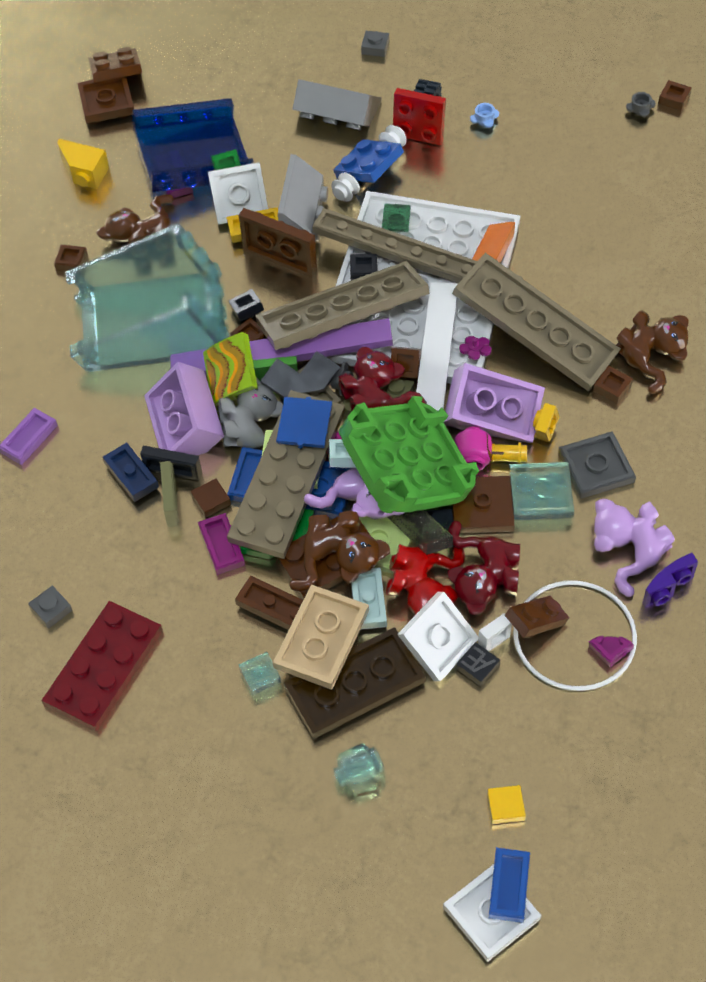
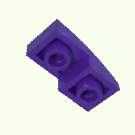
[642,553,698,608]

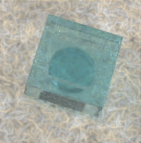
[239,652,281,696]

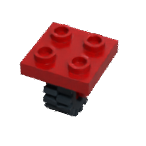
[393,79,446,146]

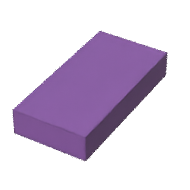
[0,408,58,465]

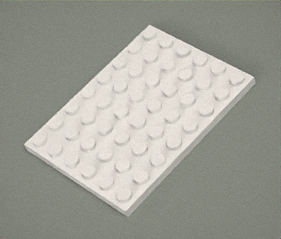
[327,191,521,384]

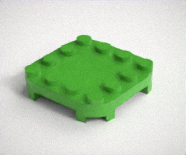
[339,396,479,513]

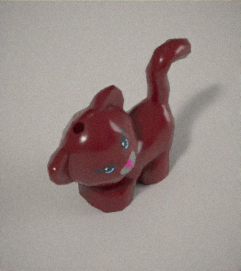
[338,347,427,411]
[447,521,520,615]

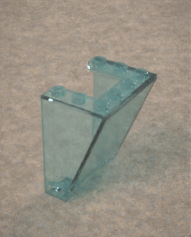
[66,223,229,372]

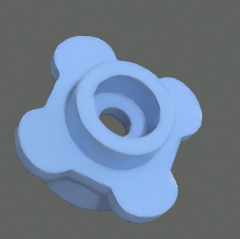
[470,103,499,128]

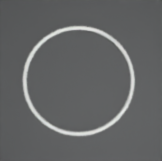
[513,581,637,691]

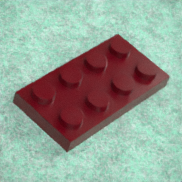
[41,601,163,732]

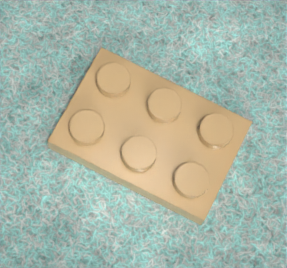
[273,584,369,690]

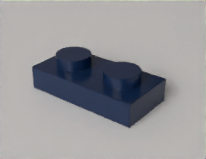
[102,442,159,502]

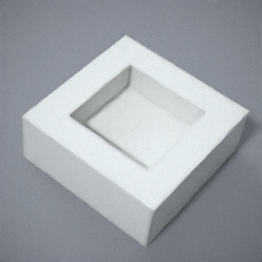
[478,614,512,651]

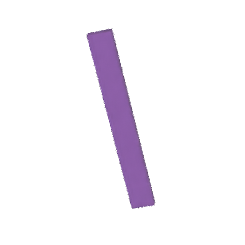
[170,318,393,377]

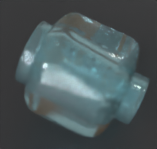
[334,743,385,792]

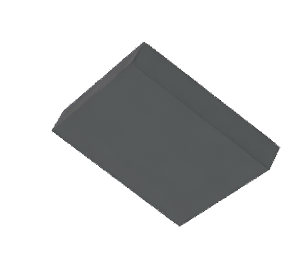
[558,431,636,499]

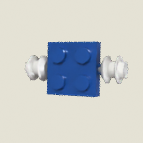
[331,125,407,202]

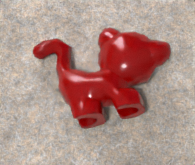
[386,544,465,615]

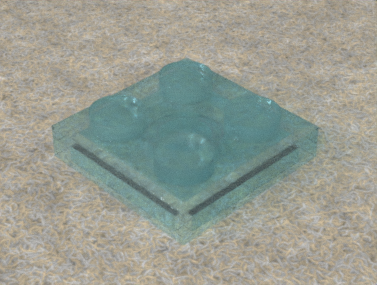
[509,462,574,521]

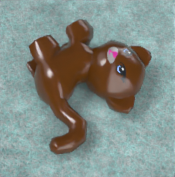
[96,194,174,256]
[616,310,689,395]
[289,511,390,592]

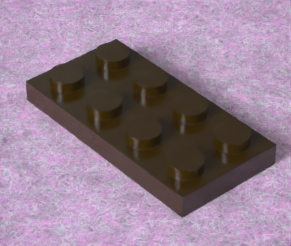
[284,627,426,739]

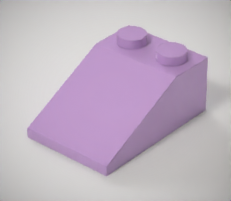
[444,363,545,443]

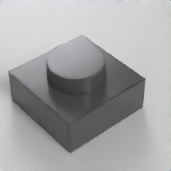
[361,31,389,57]
[28,585,73,629]

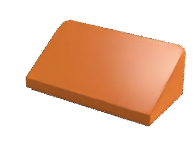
[472,222,515,263]

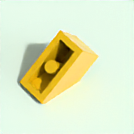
[57,139,109,189]

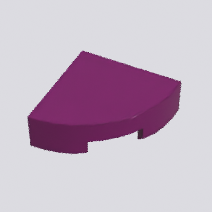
[589,636,634,668]

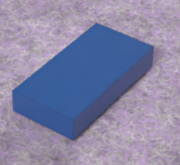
[489,848,530,923]

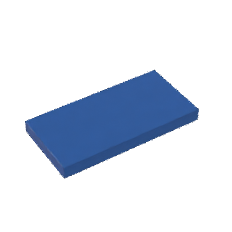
[227,447,352,519]

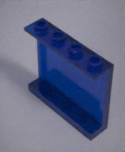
[132,98,253,193]

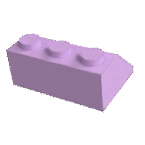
[144,362,224,456]

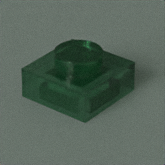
[382,204,411,232]

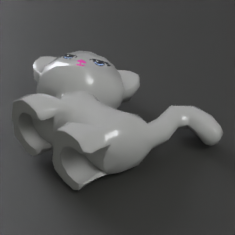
[218,378,283,449]

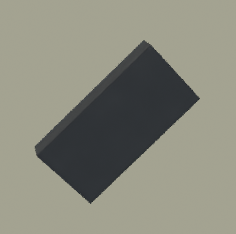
[140,445,202,480]

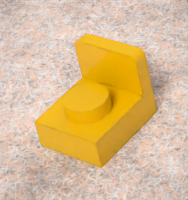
[533,403,560,443]

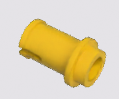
[491,442,527,465]

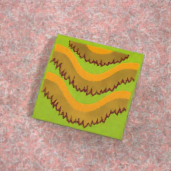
[203,332,258,406]

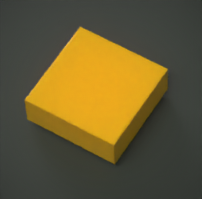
[487,785,526,824]

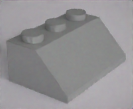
[292,79,382,130]
[278,154,328,241]

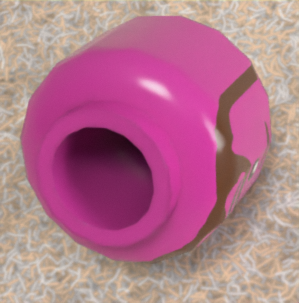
[454,426,492,471]

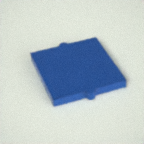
[276,397,332,448]

